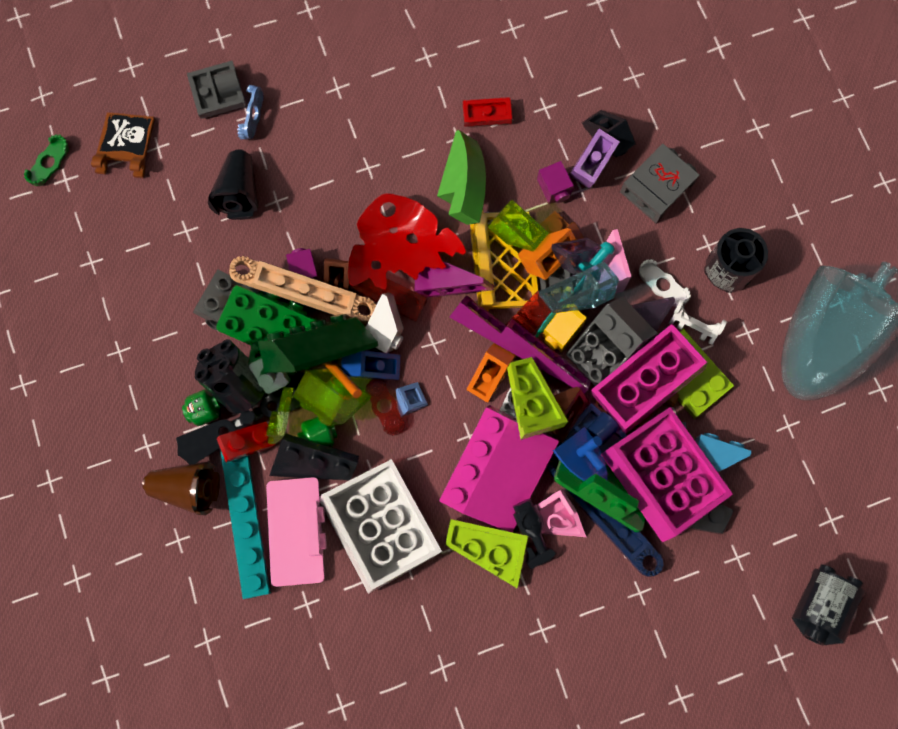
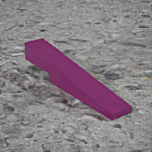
[449,295,591,394]

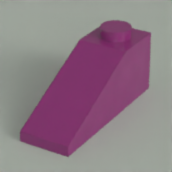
[414,262,494,298]

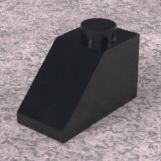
[582,110,636,157]

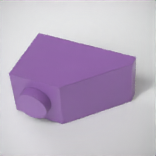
[569,129,620,188]

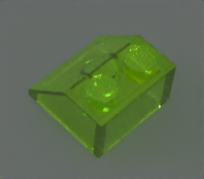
[293,369,371,426]

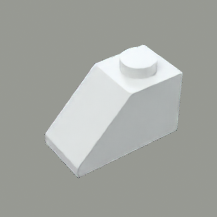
[366,292,404,353]

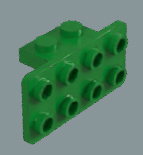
[216,285,317,370]
[554,460,645,532]

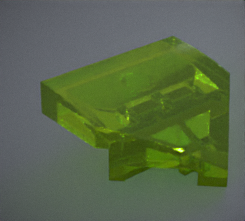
[267,387,294,444]

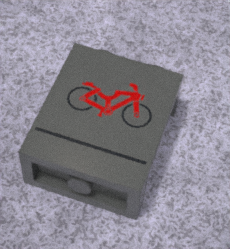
[620,144,699,223]

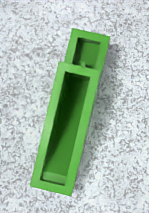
[437,130,486,225]

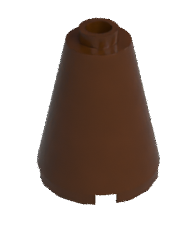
[142,462,220,515]

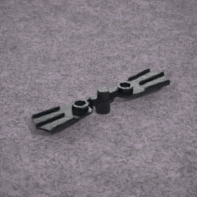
[176,373,318,465]

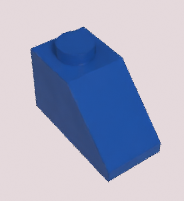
[341,351,401,380]

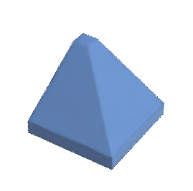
[396,382,428,417]

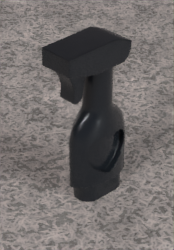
[513,498,556,569]

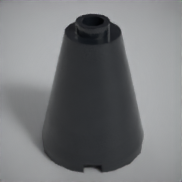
[208,149,258,220]

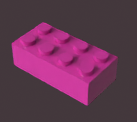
[591,324,707,434]

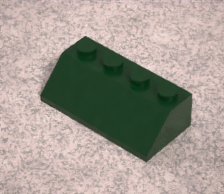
[258,314,378,373]

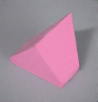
[537,489,586,537]

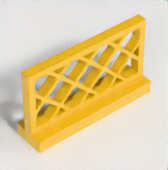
[470,210,540,311]

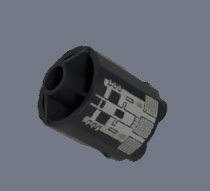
[704,228,768,293]
[195,339,265,414]
[792,564,866,646]

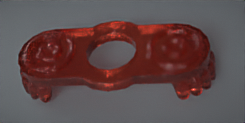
[365,379,405,436]

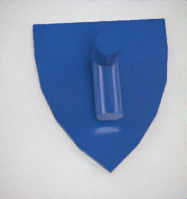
[553,427,607,481]

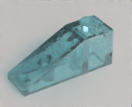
[539,262,619,313]

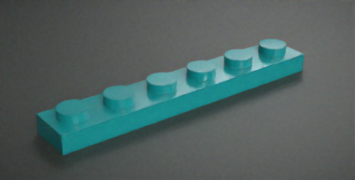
[220,449,271,599]

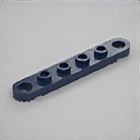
[547,453,664,577]

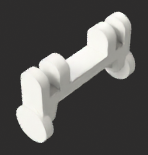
[669,299,727,345]

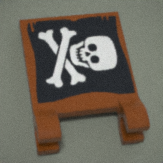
[91,112,155,178]

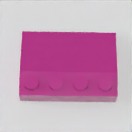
[439,405,560,532]
[601,407,733,542]

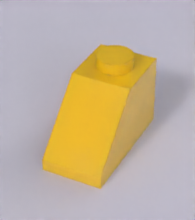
[543,301,587,352]

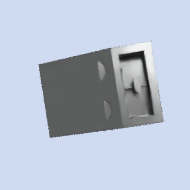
[566,297,658,386]

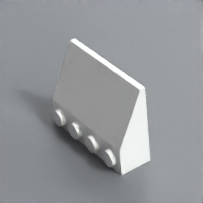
[320,459,442,594]

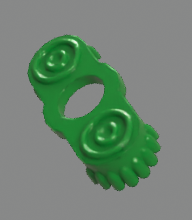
[24,134,69,186]

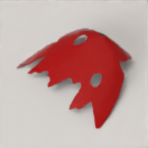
[348,193,466,290]

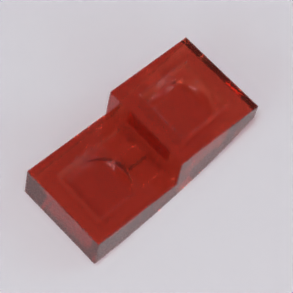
[506,291,555,334]

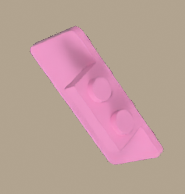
[267,477,326,587]

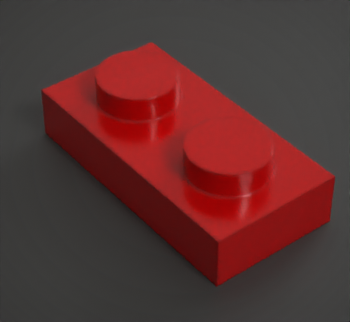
[463,97,512,127]
[217,422,276,462]

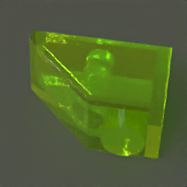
[488,200,549,251]

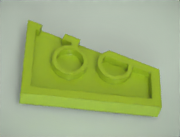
[507,357,568,440]
[445,519,528,589]

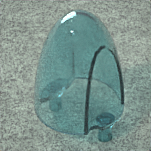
[781,262,898,401]

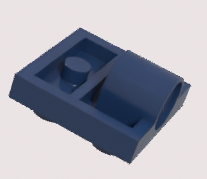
[558,403,627,453]

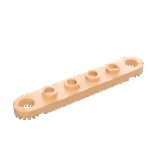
[229,256,376,324]

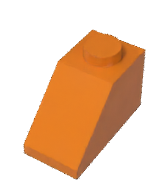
[517,228,580,280]
[466,343,517,403]

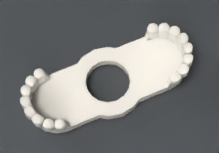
[639,259,690,306]

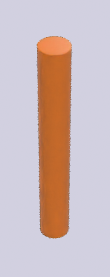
[323,360,362,398]

